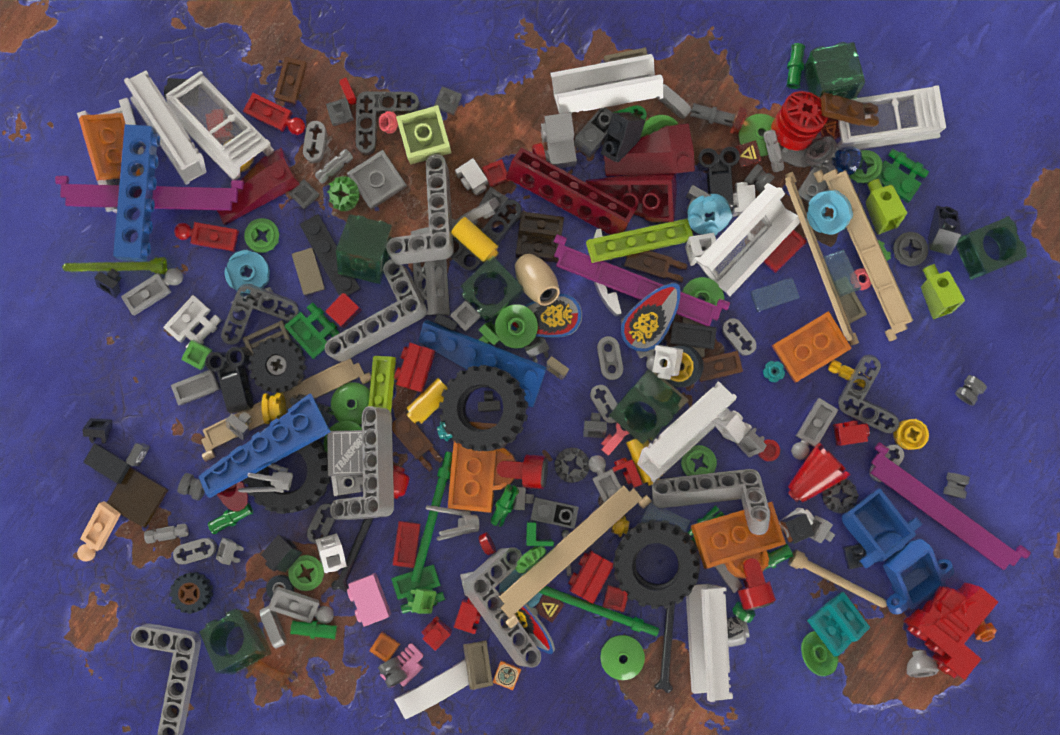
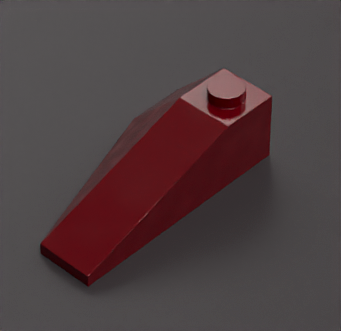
[604,123,695,176]
[217,148,300,225]
[586,173,677,222]

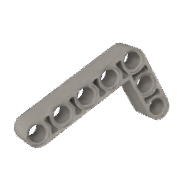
[386,154,454,265]
[325,259,427,362]
[330,406,394,520]
[652,469,770,535]
[463,548,541,668]
[131,624,201,735]

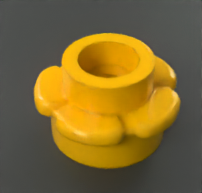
[612,516,629,537]

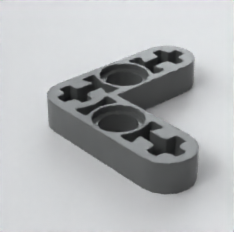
[356,91,420,155]
[221,283,299,345]
[838,354,899,433]

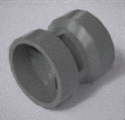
[744,164,774,194]
[955,375,987,406]
[943,472,970,499]
[177,473,205,501]
[378,657,408,688]

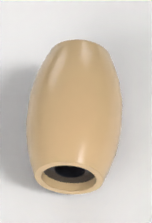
[515,254,560,306]

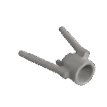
[238,463,293,493]
[426,505,479,541]

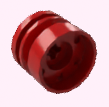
[771,91,828,151]

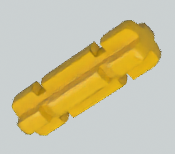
[828,360,870,388]

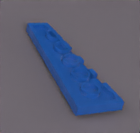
[418,320,547,407]
[198,393,331,498]

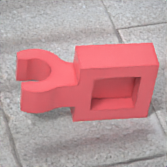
[601,418,633,456]

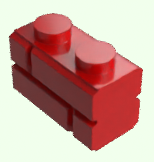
[394,343,436,393]
[568,550,613,603]

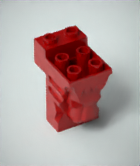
[903,582,998,680]

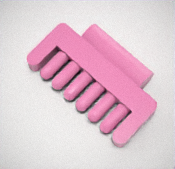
[380,643,424,687]

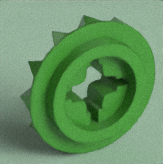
[847,150,882,184]
[327,176,359,211]
[244,218,280,253]
[681,445,717,476]
[515,546,546,573]
[288,555,325,591]

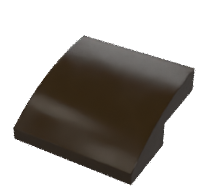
[515,212,564,263]
[106,466,169,528]

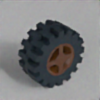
[169,572,213,614]

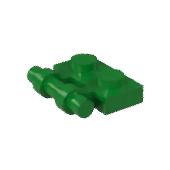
[872,148,929,203]
[284,303,340,359]
[391,564,445,614]

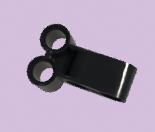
[696,147,740,211]
[205,347,254,414]

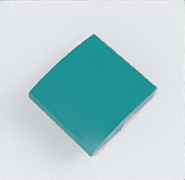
[807,592,870,657]

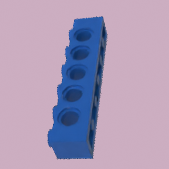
[113,124,160,262]

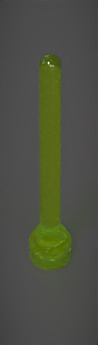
[62,257,167,275]

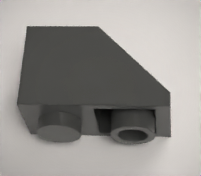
[574,107,613,158]
[531,497,579,529]

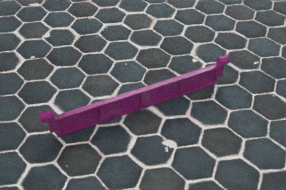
[55,176,244,211]
[554,234,730,327]
[870,442,1031,570]

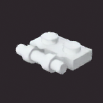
[163,295,222,348]

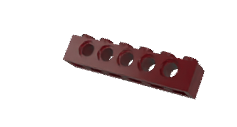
[506,147,636,235]

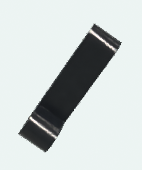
[443,199,523,271]

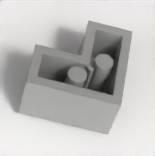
[541,112,577,168]

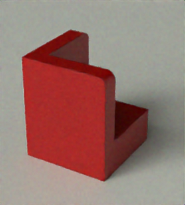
[325,293,362,328]

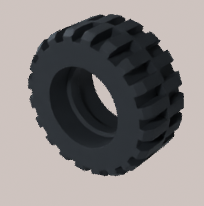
[439,365,529,451]
[243,440,331,514]
[613,519,700,609]

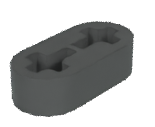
[307,503,336,544]

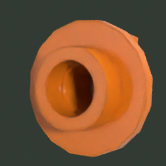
[974,621,997,642]

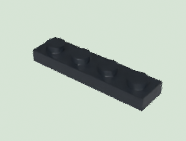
[299,214,361,297]

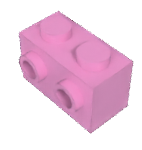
[347,573,391,627]

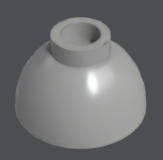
[906,650,939,678]

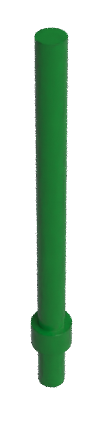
[411,452,453,583]
[538,586,659,636]

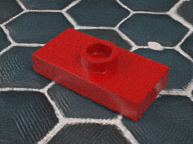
[763,230,807,273]
[393,521,421,568]

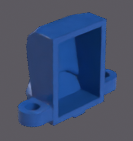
[842,488,923,569]
[883,539,955,614]

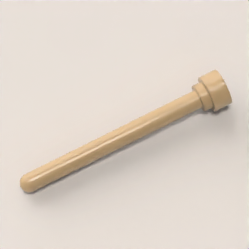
[788,549,887,608]

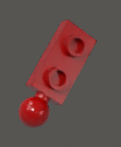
[243,92,305,135]
[174,222,239,252]

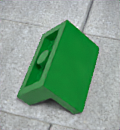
[526,521,554,546]

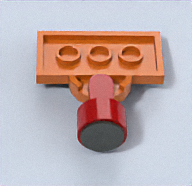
[448,422,548,513]
[691,502,786,611]

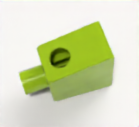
[866,179,907,235]
[921,264,965,320]

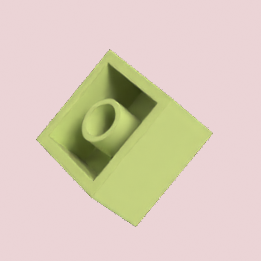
[396,105,452,165]

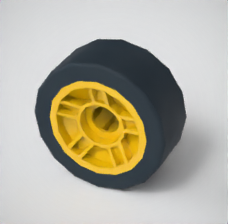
[663,346,704,387]

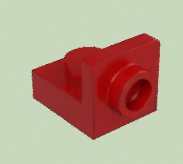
[611,457,642,488]

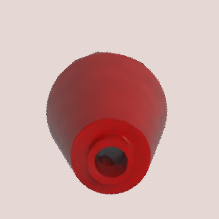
[788,442,851,502]

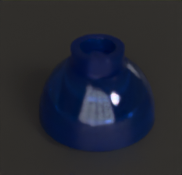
[832,146,862,176]

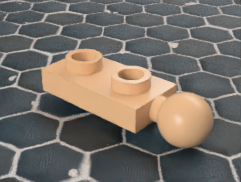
[77,501,121,562]

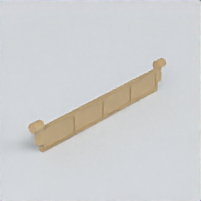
[814,169,913,342]
[785,172,859,346]
[201,358,371,462]
[499,486,652,629]

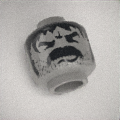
[727,616,750,647]

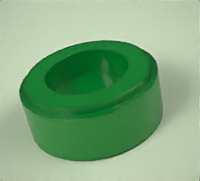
[732,602,756,623]

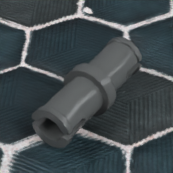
[690,103,735,127]

